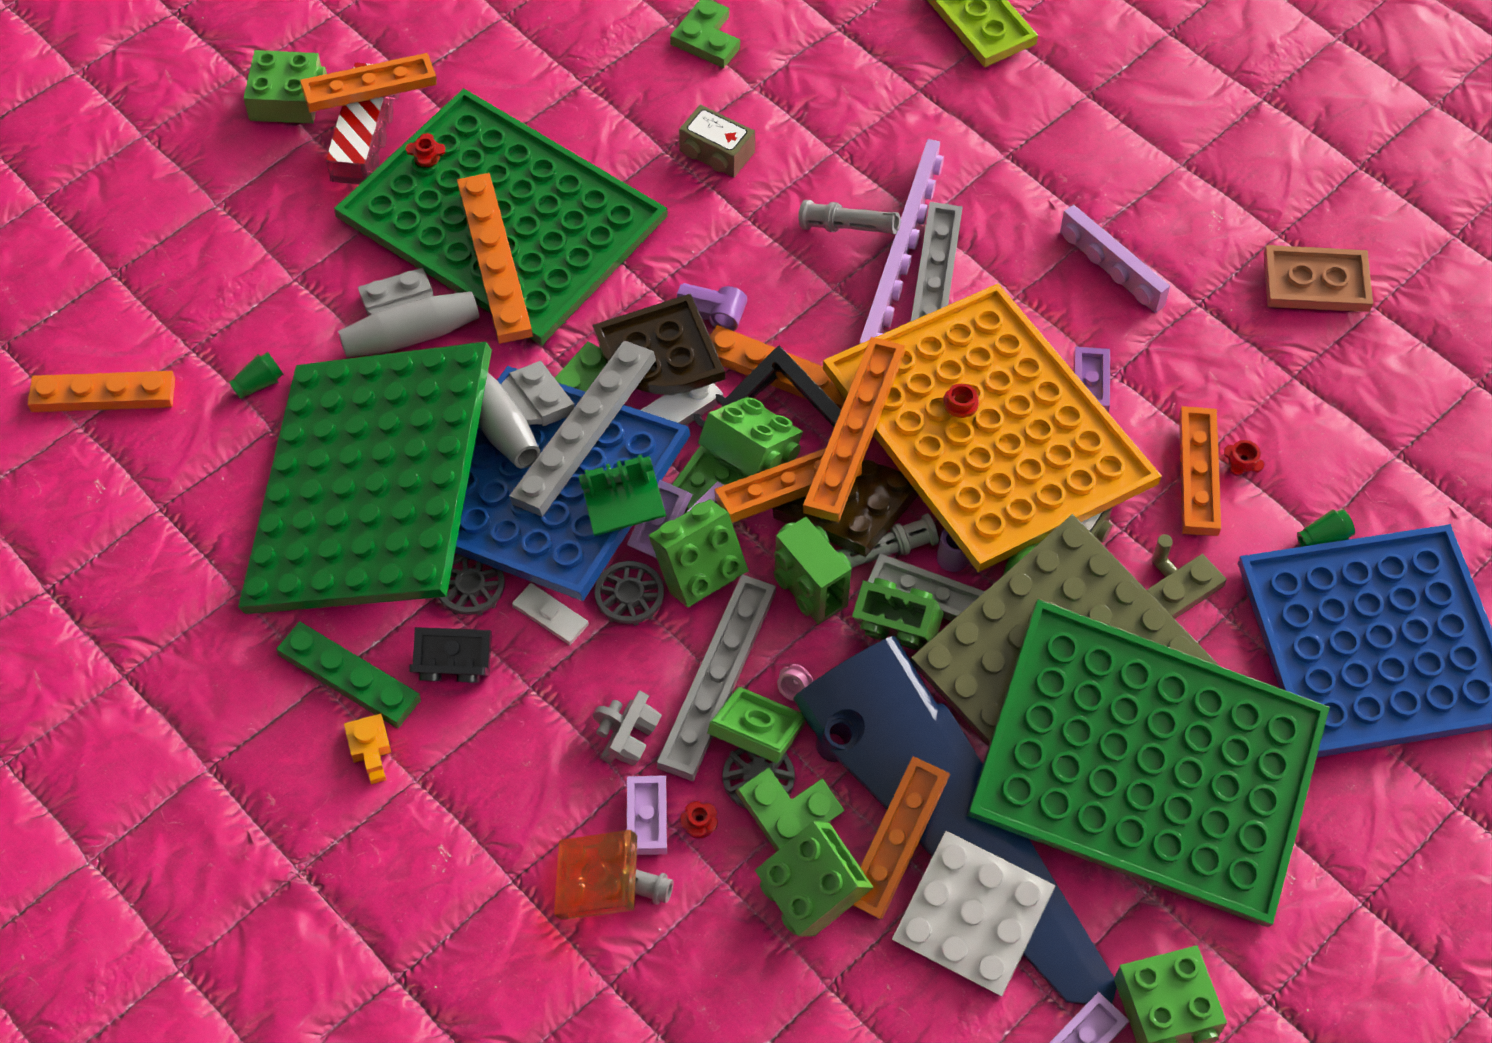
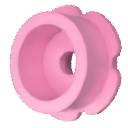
[777,664,813,701]

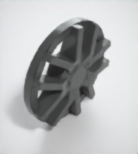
[439,554,505,616]
[595,561,664,626]
[722,747,795,809]

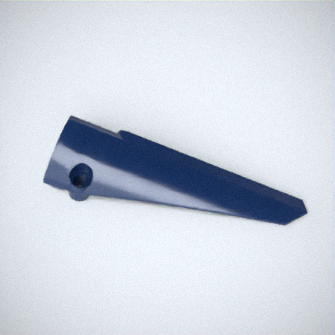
[793,636,1117,1005]

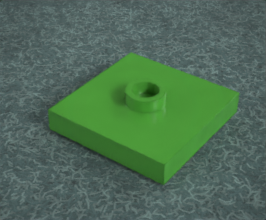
[707,687,806,764]

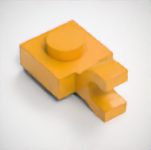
[344,713,392,784]

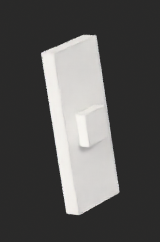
[512,583,589,645]

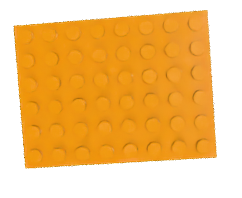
[822,283,1162,572]

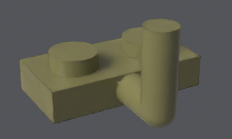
[1147,534,1227,619]

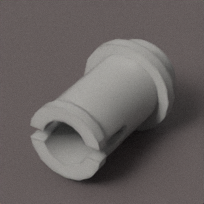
[620,866,674,905]

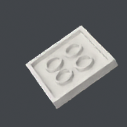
[892,831,1056,996]

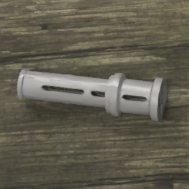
[798,200,901,234]
[836,513,939,568]

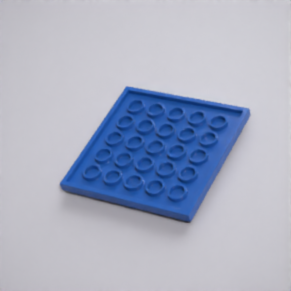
[455,366,691,601]
[1237,524,1492,757]

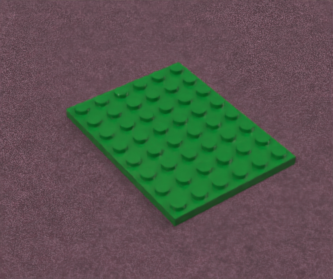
[334,88,668,346]
[238,342,492,614]
[967,599,1330,928]

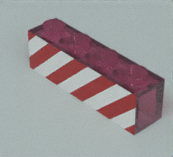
[326,62,400,185]

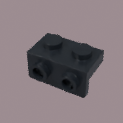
[409,627,492,683]

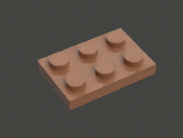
[1263,245,1373,312]

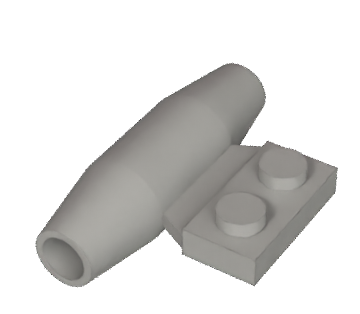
[338,268,479,358]
[478,361,574,468]

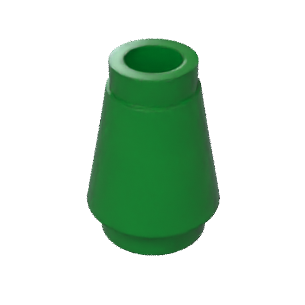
[229,352,284,399]
[1297,509,1355,547]

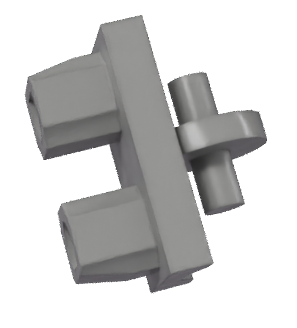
[593,690,662,766]

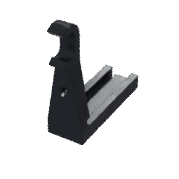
[694,345,841,429]

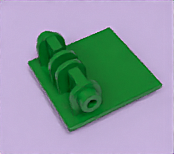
[578,454,666,536]

